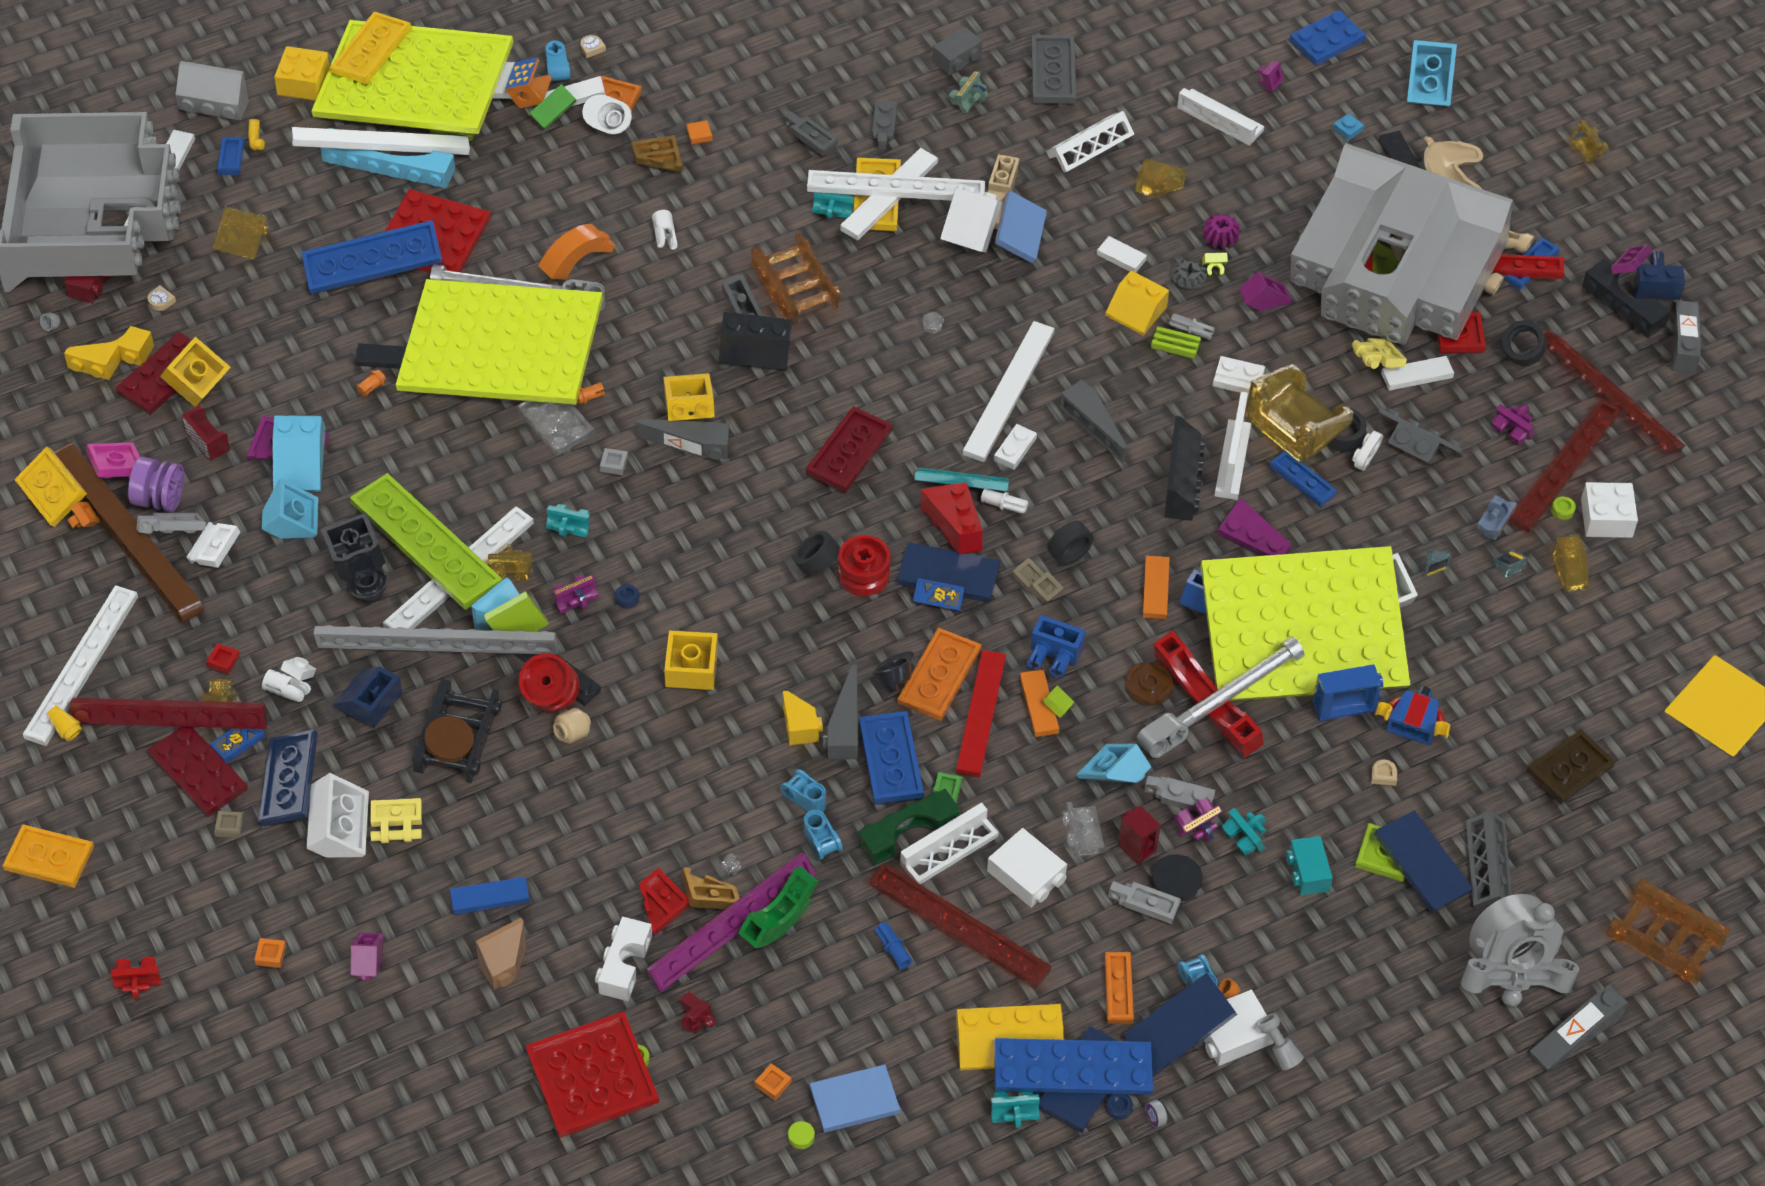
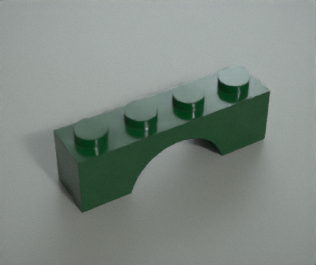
[858,788,961,866]

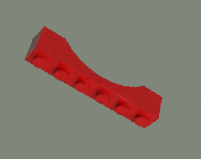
[1153,630,1264,758]

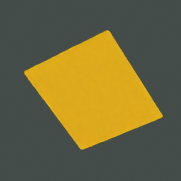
[1665,655,1765,756]

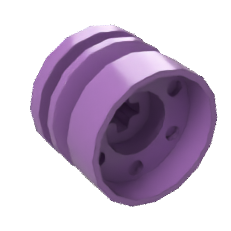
[128,457,184,513]

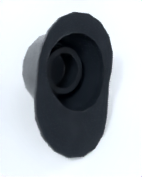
[872,651,914,692]

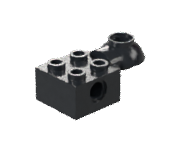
[321,513,388,603]

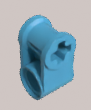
[546,41,571,82]
[780,769,826,813]
[803,810,843,861]
[1177,954,1218,987]

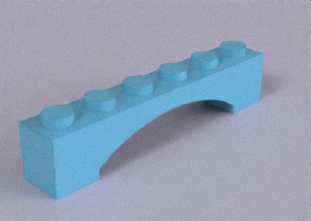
[320,128,455,188]

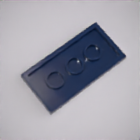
[897,542,1001,603]
[258,729,318,826]
[1373,810,1473,913]
[1123,973,1238,1077]
[1039,1026,1117,1133]

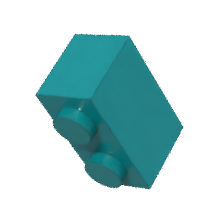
[1286,836,1333,896]

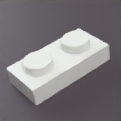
[994,424,1037,470]

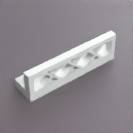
[1177,88,1264,146]
[1046,111,1134,172]
[900,803,999,886]

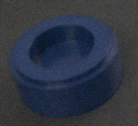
[615,584,639,609]
[1106,1094,1133,1120]

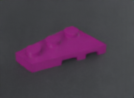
[247,415,330,460]
[1217,498,1291,556]

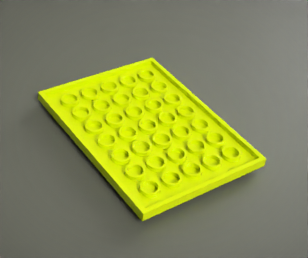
[312,20,514,134]
[396,279,603,405]
[1200,546,1410,702]

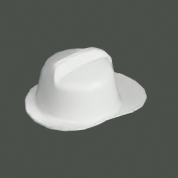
[582,94,632,135]

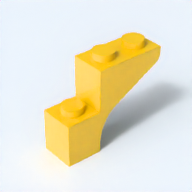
[64,326,154,380]

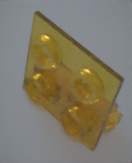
[213,207,269,259]

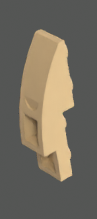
[988,154,1020,229]

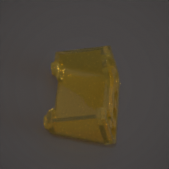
[1246,363,1354,462]

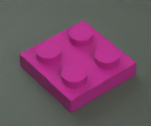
[86,443,140,478]

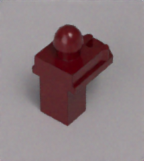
[680,991,716,1034]

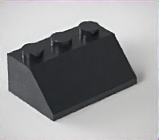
[719,312,792,371]

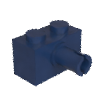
[1634,251,1685,300]

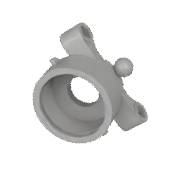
[1460,894,1579,1007]

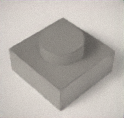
[600,448,628,475]

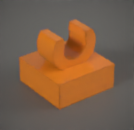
[68,502,101,528]

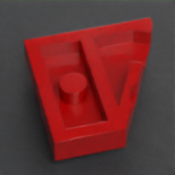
[639,867,690,936]

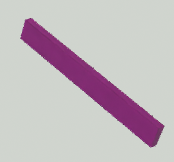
[646,853,816,992]

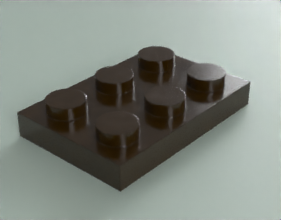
[1526,729,1616,804]

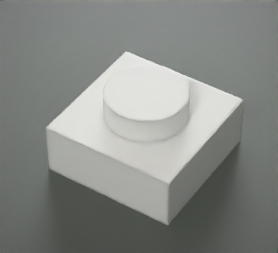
[281,657,316,681]

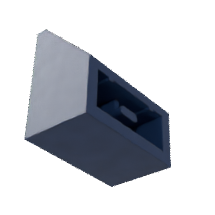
[333,666,402,728]

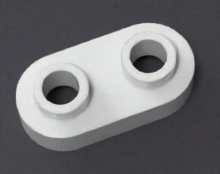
[1352,431,1383,471]

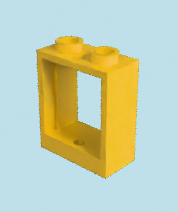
[663,373,715,421]

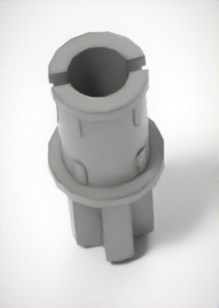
[1169,314,1215,341]

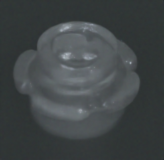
[922,312,944,333]
[720,852,743,876]

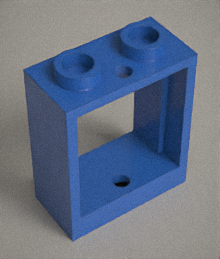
[1312,664,1383,721]

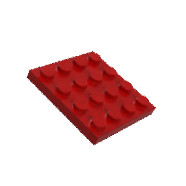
[385,189,491,273]
[525,1011,660,1138]

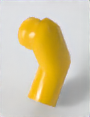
[248,119,265,151]

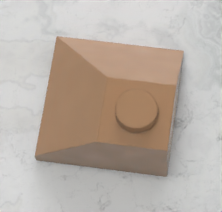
[476,918,527,990]

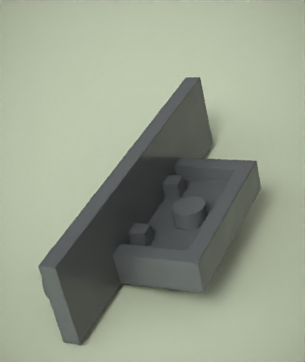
[1379,408,1465,465]

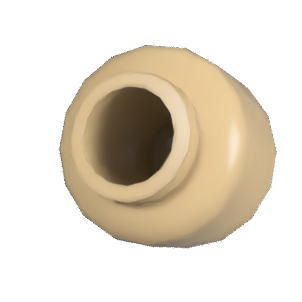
[553,708,591,744]

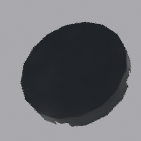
[1152,854,1203,901]

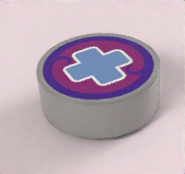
[1145,1100,1167,1128]

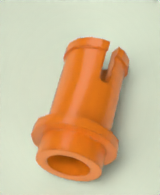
[356,370,386,397]
[577,382,605,405]

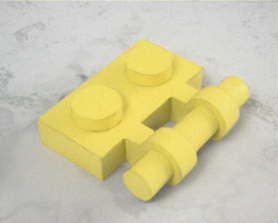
[1352,338,1407,369]
[371,798,422,843]

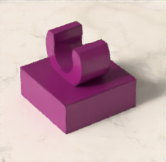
[1257,61,1284,92]

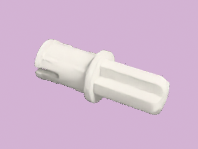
[981,489,1028,514]

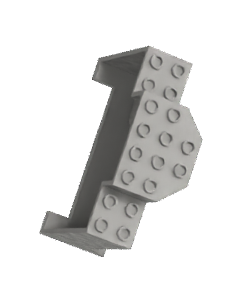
[0,112,181,292]
[1290,143,1513,345]

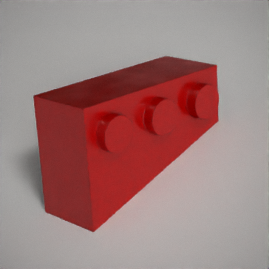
[921,482,983,554]

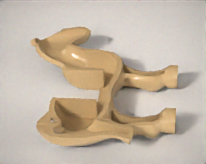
[1390,136,1535,296]

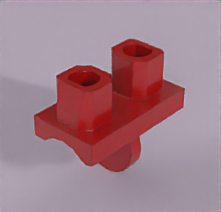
[111,956,162,999]

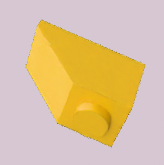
[783,691,823,745]

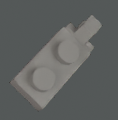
[136,513,206,534]
[1144,776,1216,812]
[1108,881,1181,924]

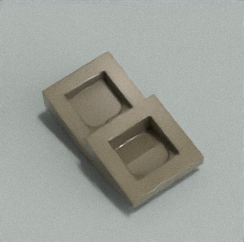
[1010,558,1064,603]

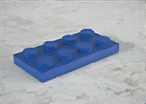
[859,711,924,804]

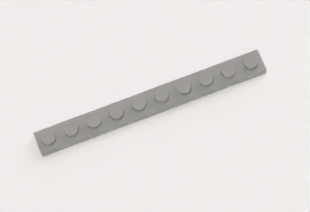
[314,625,558,655]

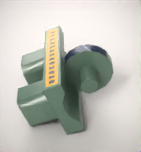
[949,71,988,113]

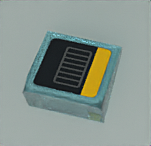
[1424,550,1451,577]
[1493,550,1528,578]

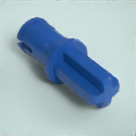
[875,922,913,970]

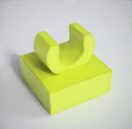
[1202,253,1228,276]

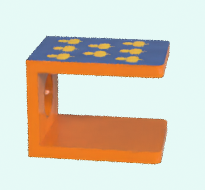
[505,57,552,109]

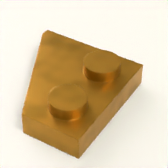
[632,135,683,172]
[681,867,740,910]

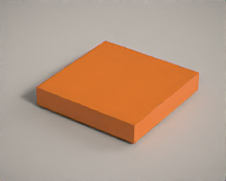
[601,76,642,112]

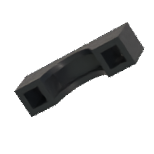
[1582,259,1671,339]

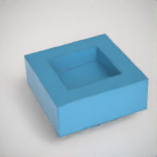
[1333,113,1364,141]

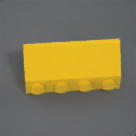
[956,1004,1064,1070]

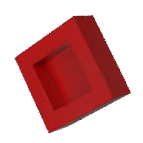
[206,643,240,674]

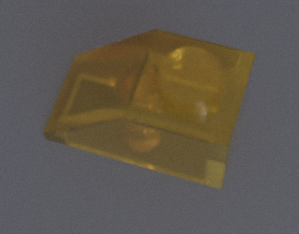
[1135,159,1187,197]
[1552,534,1589,592]

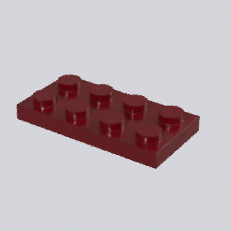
[115,332,192,415]
[806,406,893,493]
[147,727,248,818]

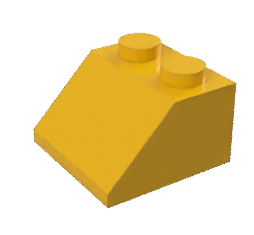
[1105,270,1169,335]

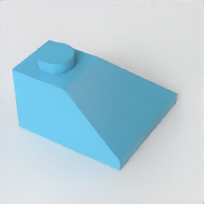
[262,479,318,539]
[472,577,520,631]
[1076,744,1151,783]

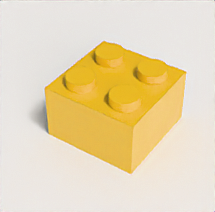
[274,46,330,101]
[160,337,231,407]
[664,631,718,690]

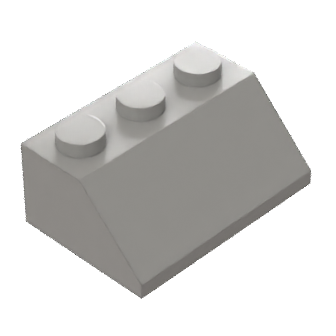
[176,61,249,120]

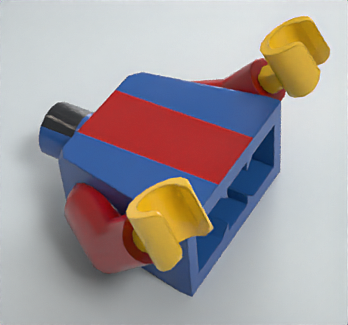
[1374,686,1450,746]

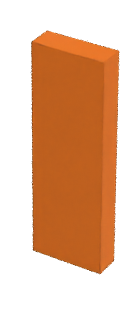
[1143,555,1170,620]
[1020,669,1059,737]
[1105,952,1134,1024]

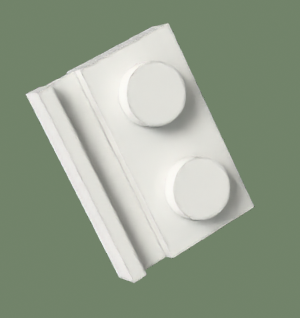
[1213,356,1265,396]
[187,522,240,567]

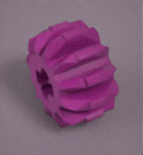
[1202,212,1240,250]

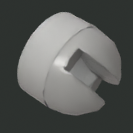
[40,312,61,332]

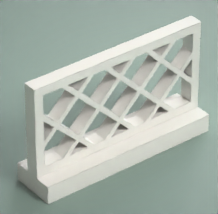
[1215,392,1251,500]

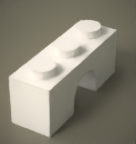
[595,917,652,1001]

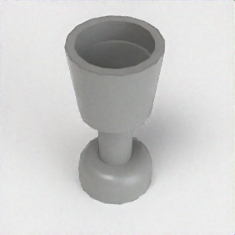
[1257,1013,1304,1070]

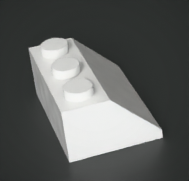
[307,773,369,858]

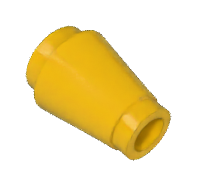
[46,705,83,742]

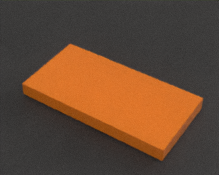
[897,627,982,721]

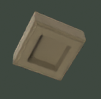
[214,811,244,838]

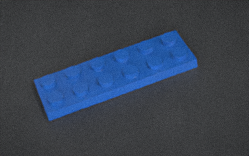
[301,220,443,294]
[994,1038,1153,1095]

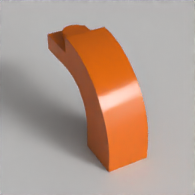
[538,224,616,280]

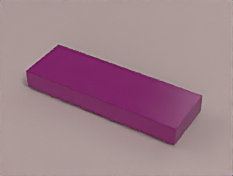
[1611,245,1651,274]

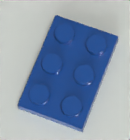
[1289,10,1366,66]

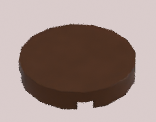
[1125,662,1173,706]
[424,716,474,763]

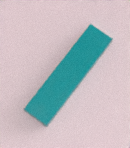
[915,467,1010,491]

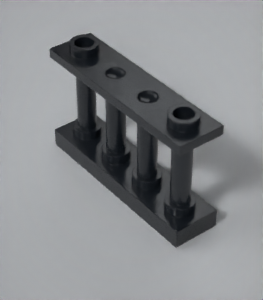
[412,679,502,784]

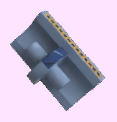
[1477,495,1517,540]

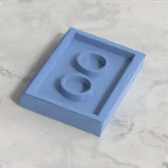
[995,191,1047,263]
[810,1065,900,1133]

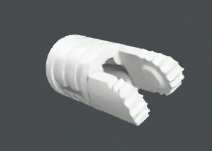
[652,210,677,250]
[262,669,311,702]

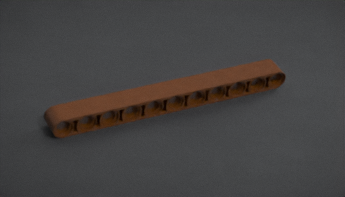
[53,442,204,624]

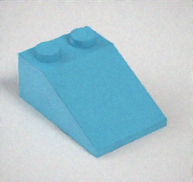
[1407,40,1457,107]
[273,416,326,492]

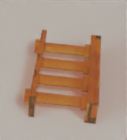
[751,232,841,325]
[1607,878,1731,985]

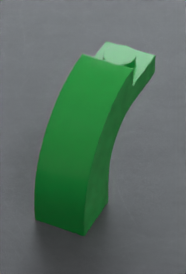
[738,866,819,949]

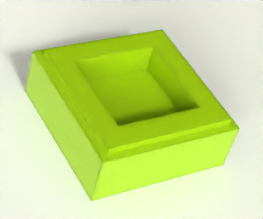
[1043,685,1074,718]

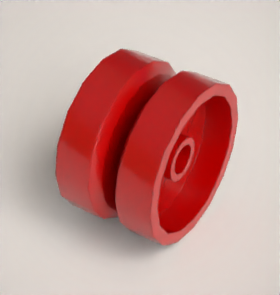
[838,535,891,597]
[519,653,580,713]

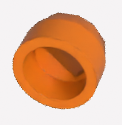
[1218,978,1240,999]

